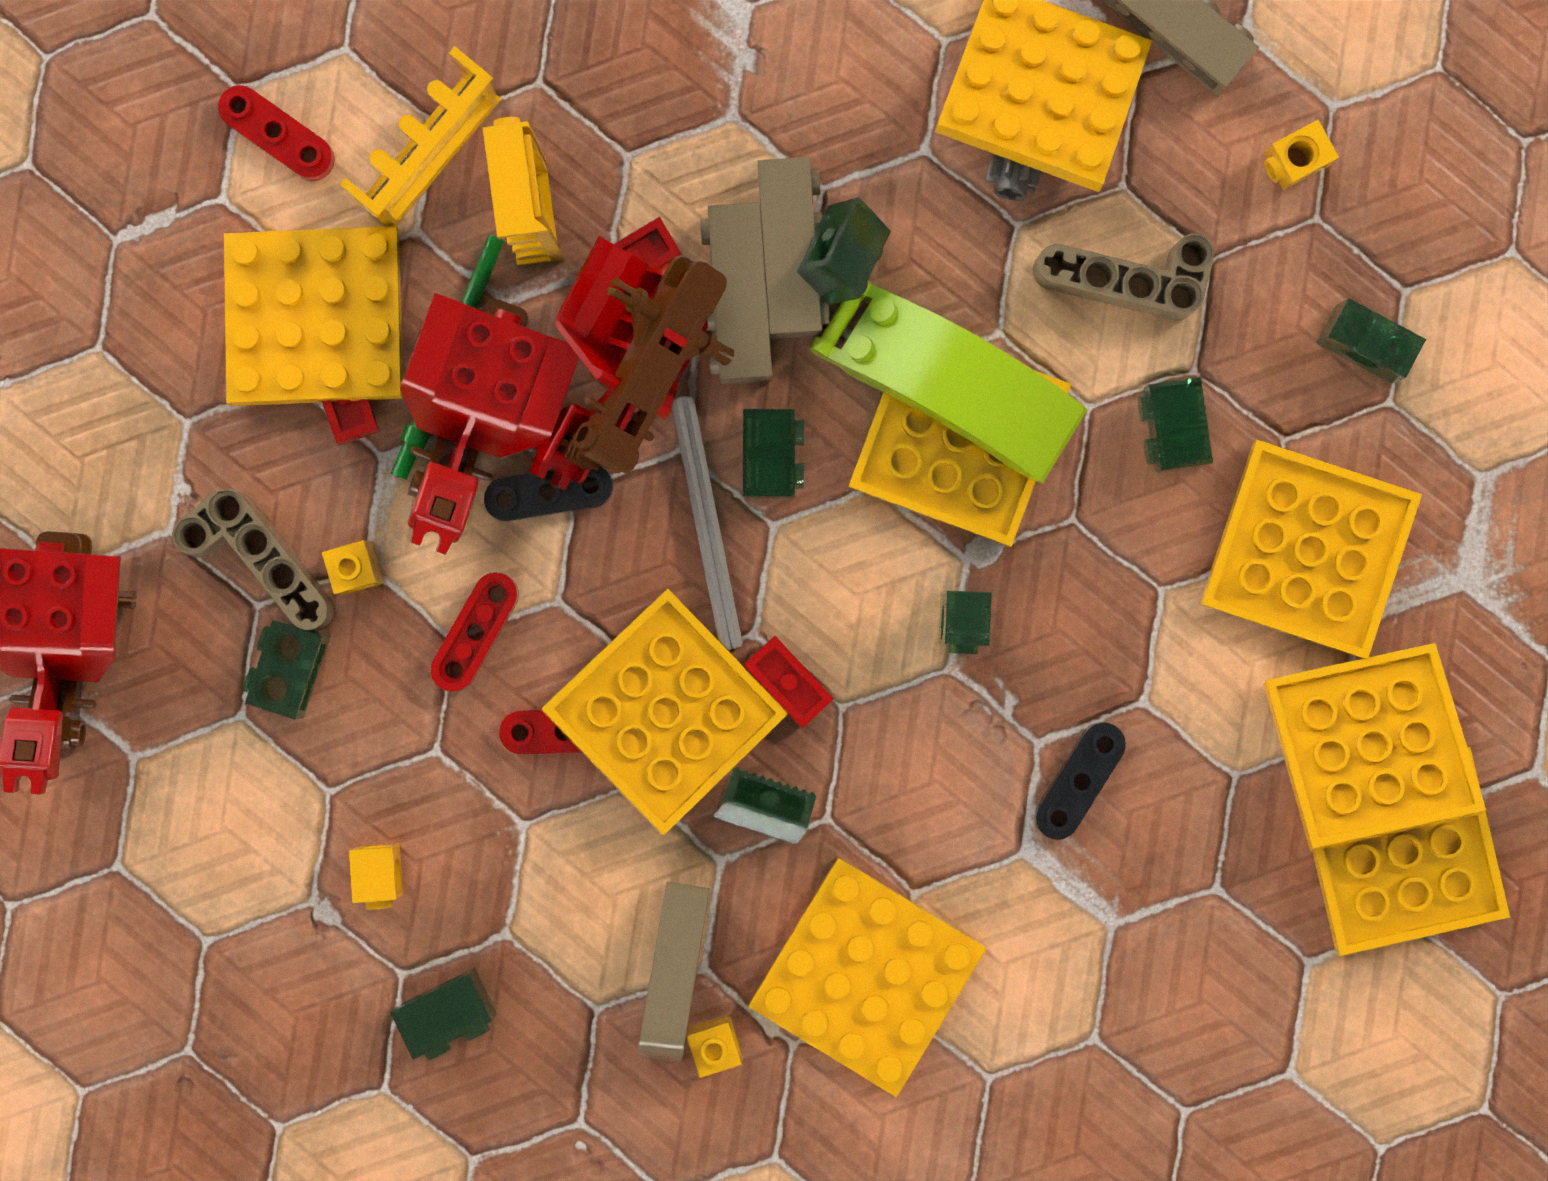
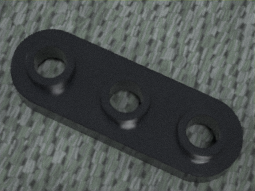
[484,466,614,522]
[1034,722,1126,840]

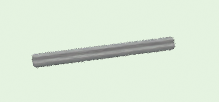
[672,396,743,650]

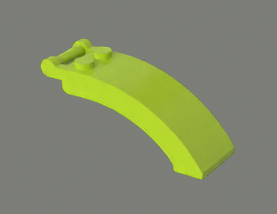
[809,275,1087,484]

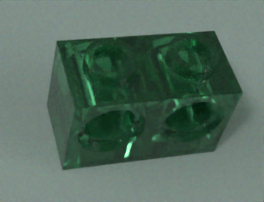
[243,620,331,720]

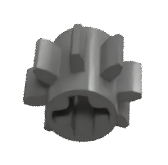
[986,155,1041,201]

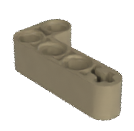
[1033,233,1214,320]
[172,488,335,630]
[639,881,710,1063]

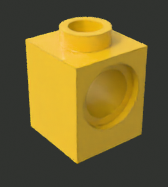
[1263,119,1339,191]
[322,540,385,595]
[349,843,403,910]
[687,1014,743,1078]

